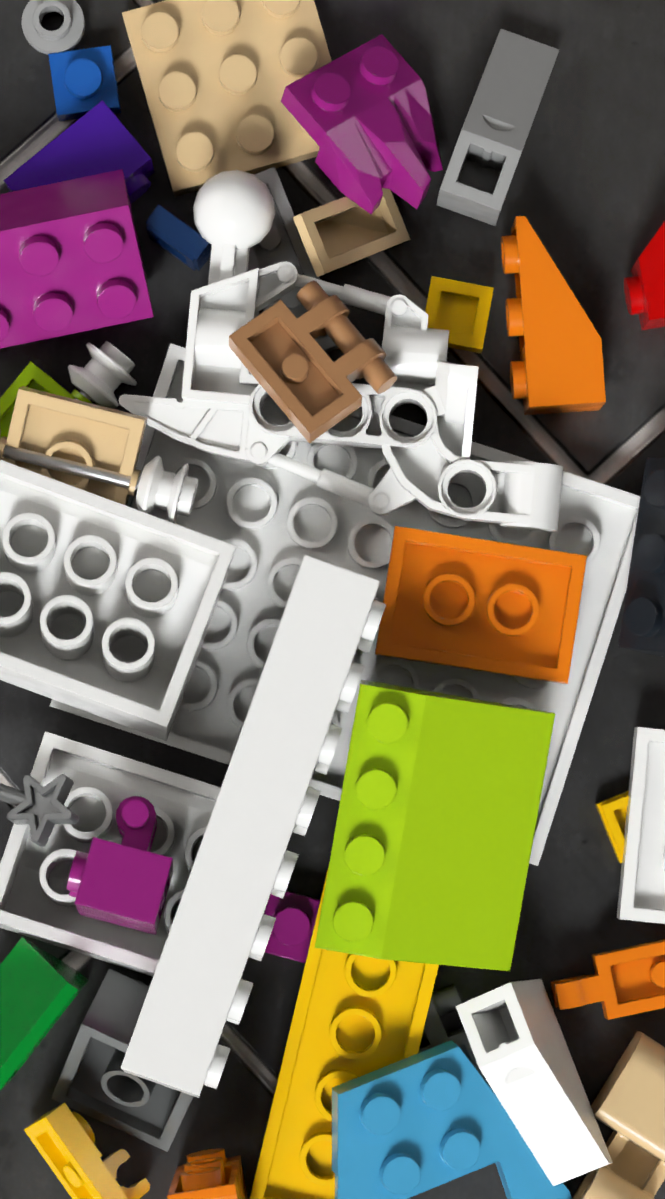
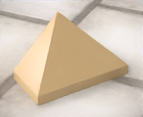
[293,188,411,277]

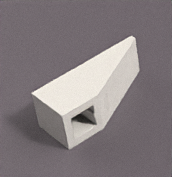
[456,979,613,1186]

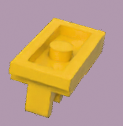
[24,1102,150,1199]

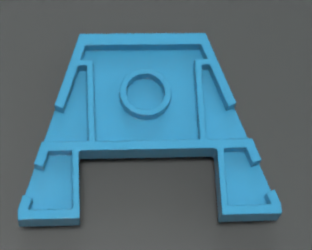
[332,1040,572,1199]

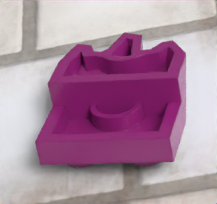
[281,34,443,214]

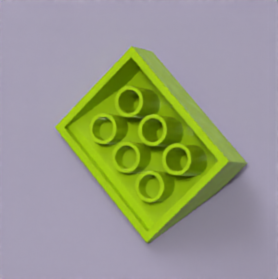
[315,679,555,971]

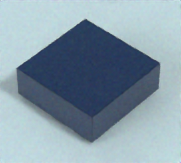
[145,204,211,271]

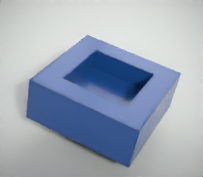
[48,45,121,121]

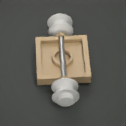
[0,386,199,523]

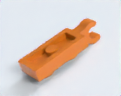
[550,939,665,1020]

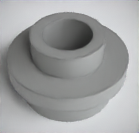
[21,0,85,55]

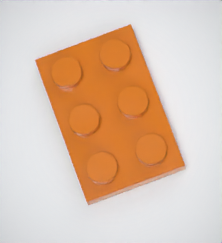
[375,526,587,685]

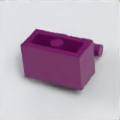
[66,796,174,935]

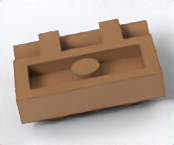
[229,281,397,444]

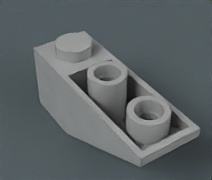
[436,29,559,226]

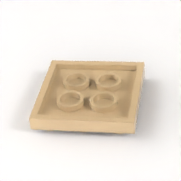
[122,0,332,197]

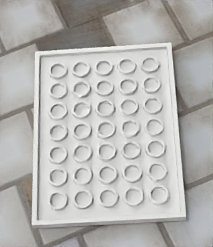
[50,343,640,866]

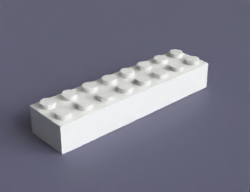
[121,555,386,1098]

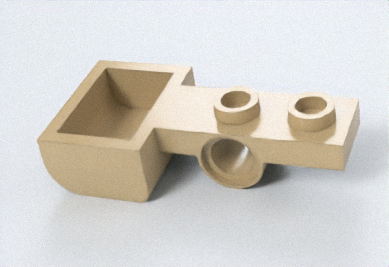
[572,1031,665,1199]

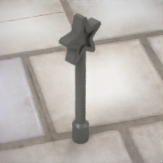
[0,774,79,847]

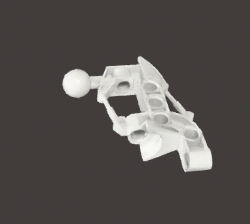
[119,170,563,531]

